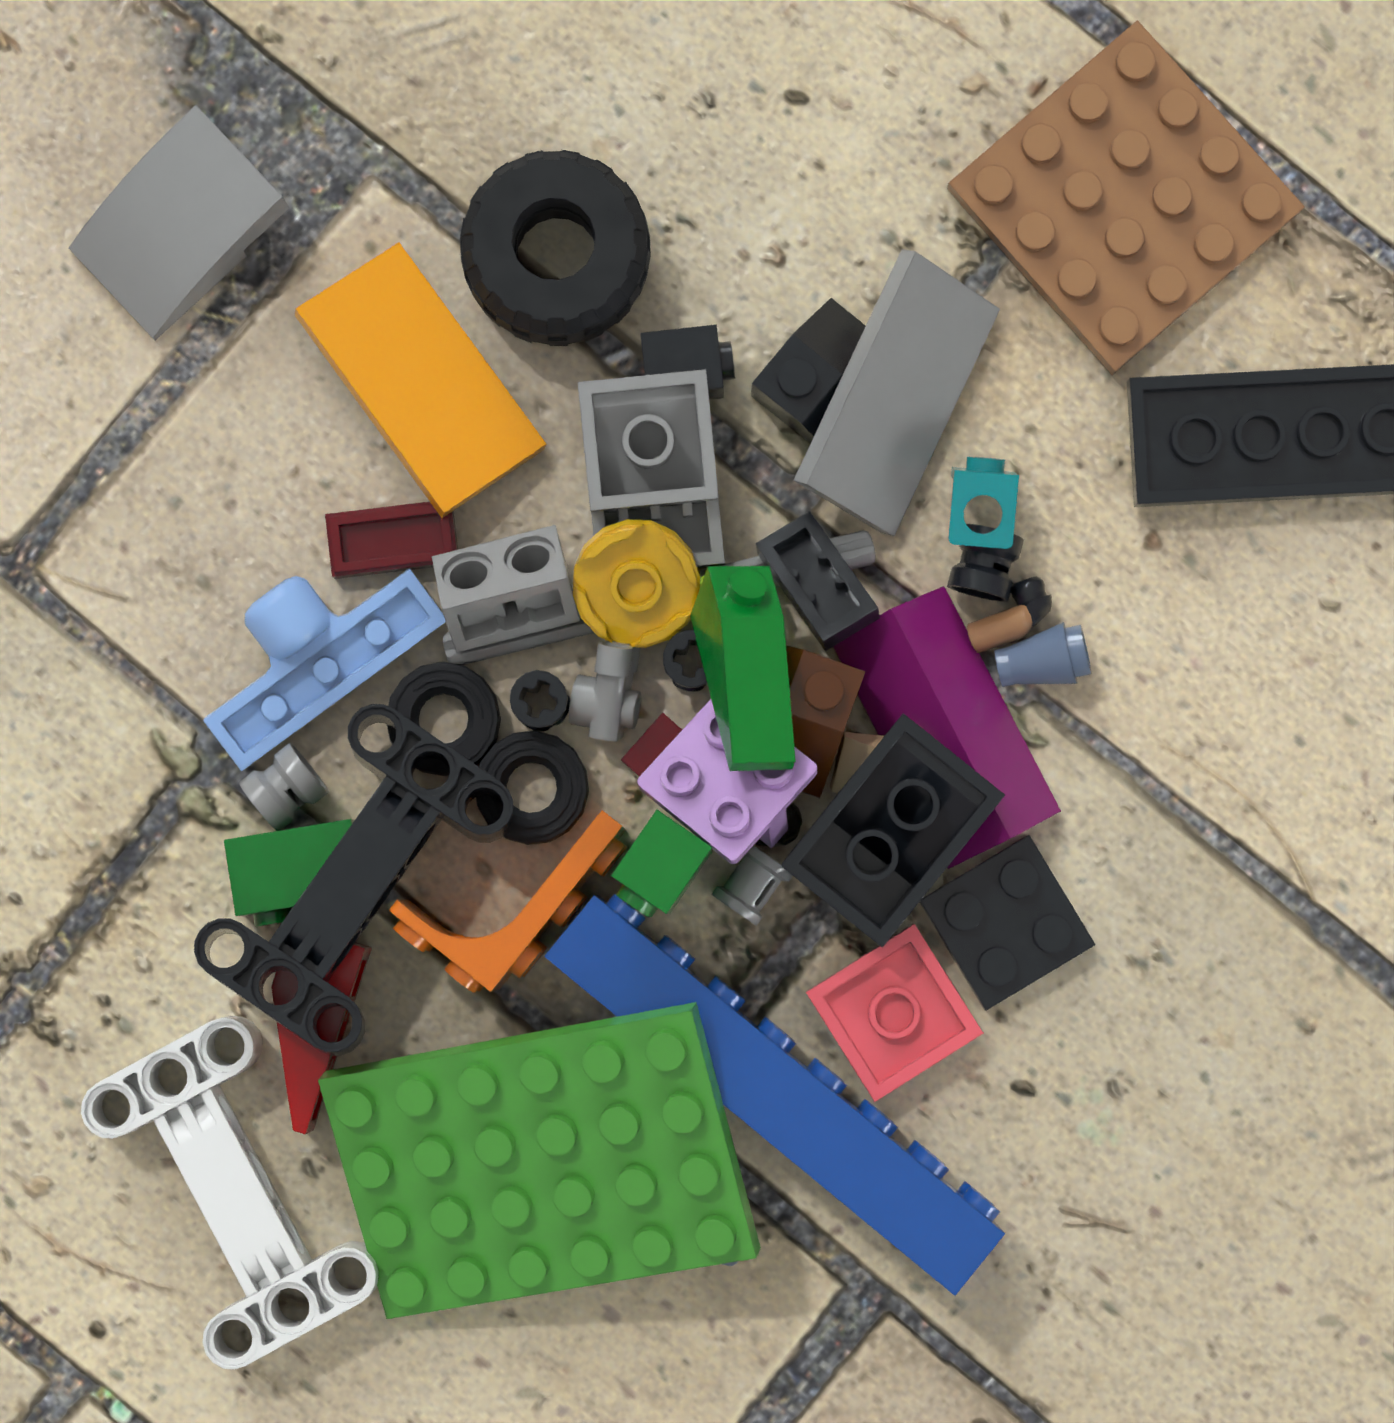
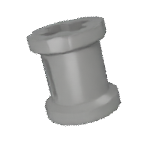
[712,845,793,926]

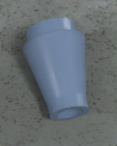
[994,622,1092,687]

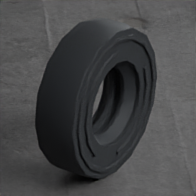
[387,661,501,776]
[476,730,589,845]

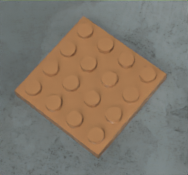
[947,20,1305,376]

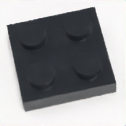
[919,835,1096,1011]

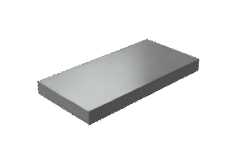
[793,249,1000,536]

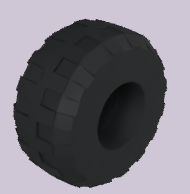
[460,150,651,346]

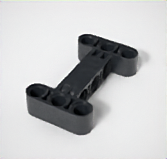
[194,704,513,1056]

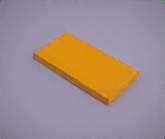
[295,242,547,518]

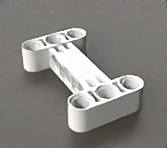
[81,1016,379,1370]

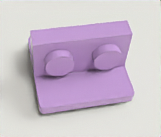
[637,699,817,864]

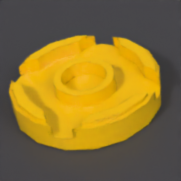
[573,519,700,648]

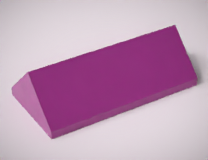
[833,586,1061,869]

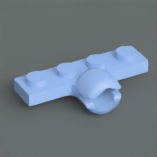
[203,568,446,771]

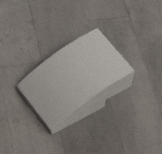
[69,105,289,341]
[578,369,725,568]

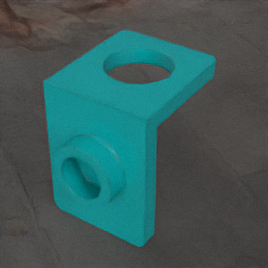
[948,457,1019,549]

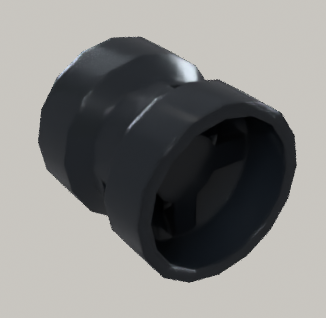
[947,524,1024,602]

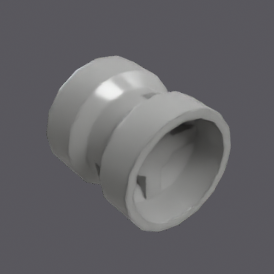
[239,743,329,831]

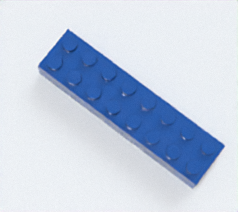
[544,894,1005,1296]

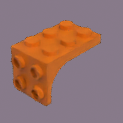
[389,810,627,993]

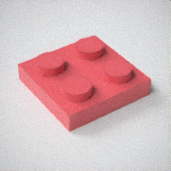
[806,924,984,1102]

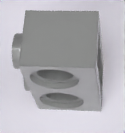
[432,525,580,653]

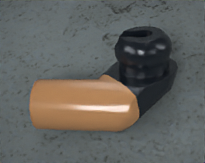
[967,576,1052,653]

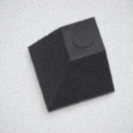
[751,298,866,444]

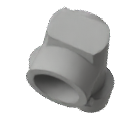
[569,640,641,742]

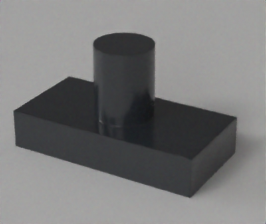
[755,511,880,651]

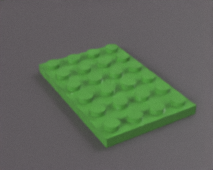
[318,1002,761,1319]

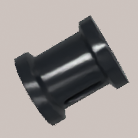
[663,630,708,692]
[509,670,570,732]

